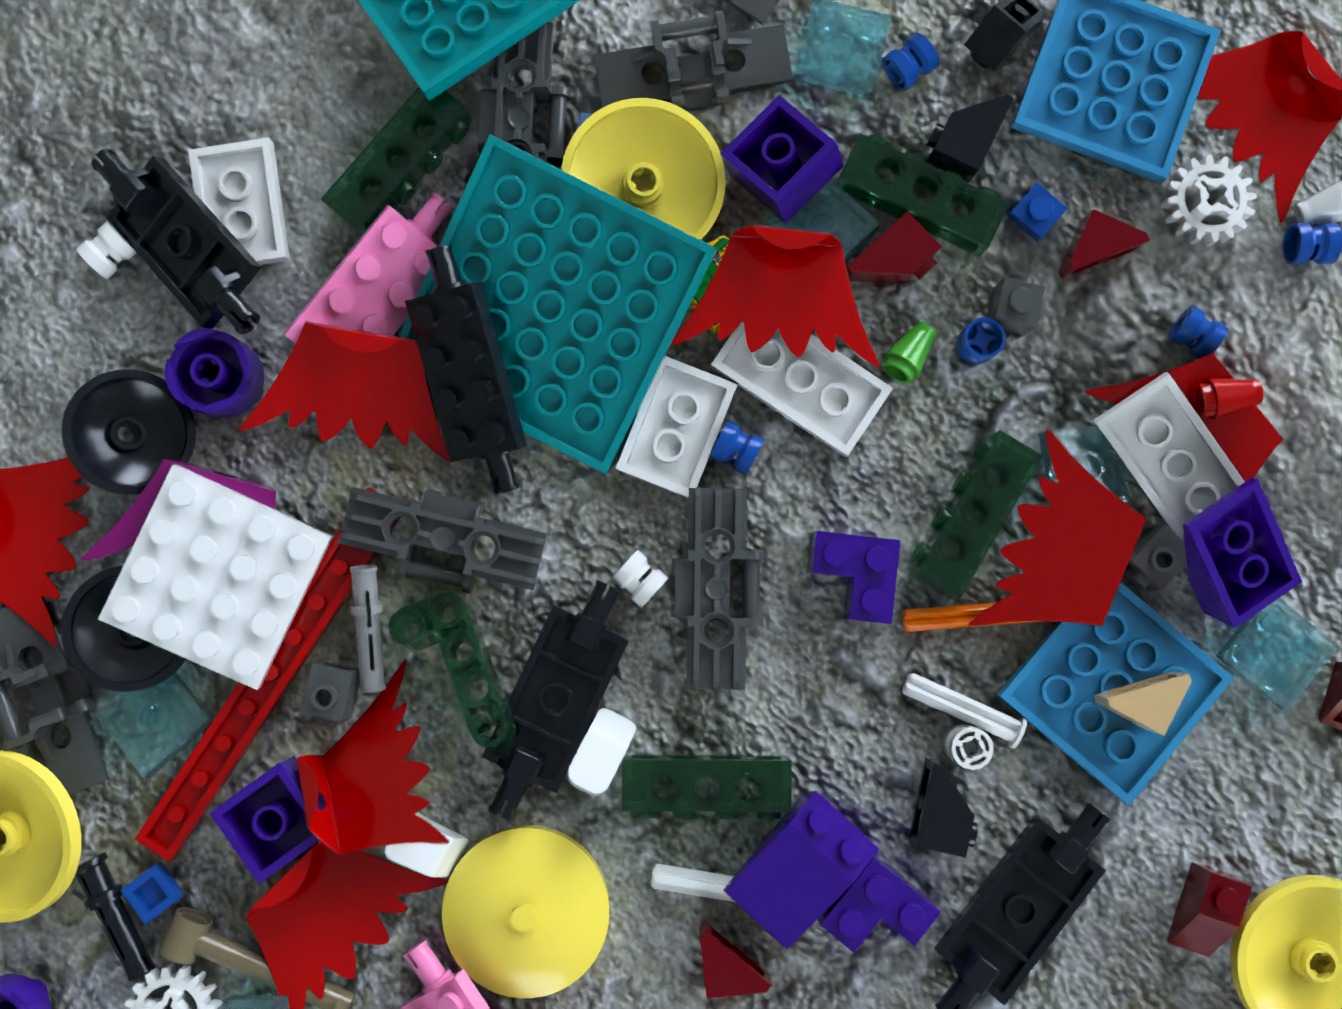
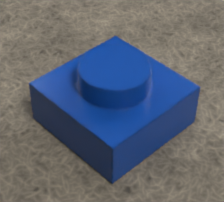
[1007,182,1068,242]
[120,861,185,924]

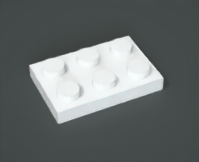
[188,137,290,265]
[615,356,738,499]

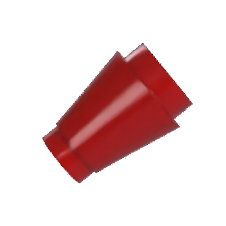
[1192,378,1264,420]

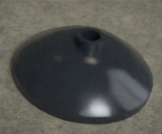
[61,369,196,495]
[61,565,186,692]

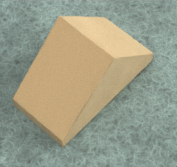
[1094,671,1192,736]

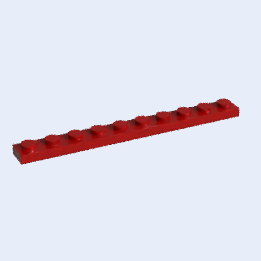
[135,487,401,862]

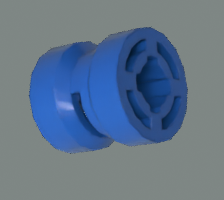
[882,33,939,91]
[1283,223,1342,264]
[1167,305,1229,359]
[956,317,1006,365]
[710,420,765,476]

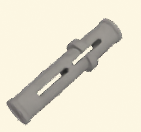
[349,564,386,693]

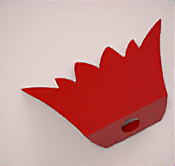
[1197,31,1342,223]
[671,225,880,368]
[239,321,451,463]
[1084,353,1283,482]
[968,429,1146,626]
[0,458,90,647]
[297,659,449,855]
[246,841,449,1009]

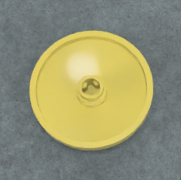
[561,98,726,241]
[0,751,81,923]
[442,825,610,999]
[1230,875,1342,1009]

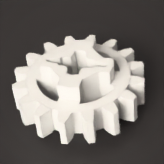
[1161,154,1257,247]
[124,962,222,1009]

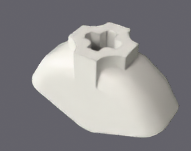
[567,708,636,796]
[382,812,468,877]

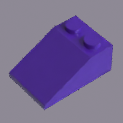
[1183,477,1302,628]
[723,790,879,949]

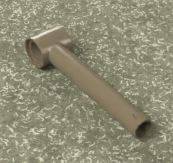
[159,907,356,1009]

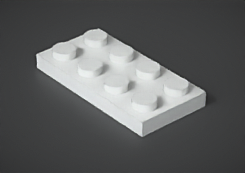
[710,322,893,458]
[1093,372,1245,541]

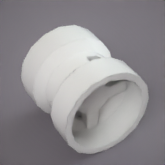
[76,221,137,279]
[611,550,668,608]
[943,723,994,770]

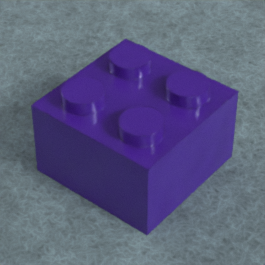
[720,95,844,225]
[209,756,326,884]

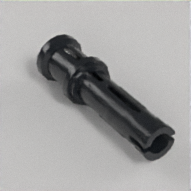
[75,852,156,982]

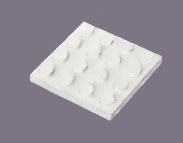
[98,464,333,690]

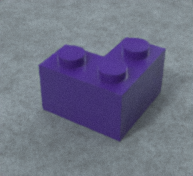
[807,531,901,624]
[818,855,941,953]

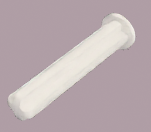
[902,673,1027,749]
[651,864,735,902]

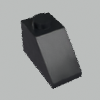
[964,0,1048,71]
[926,94,1014,183]
[908,757,978,858]

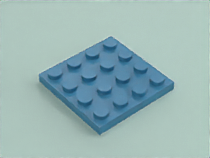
[1010,0,1221,184]
[996,582,1234,806]

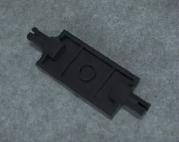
[91,149,262,334]
[405,244,527,494]
[482,580,629,821]
[934,802,1111,1009]

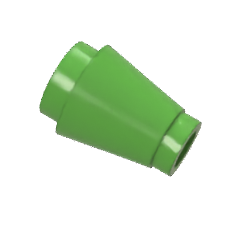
[882,322,937,384]

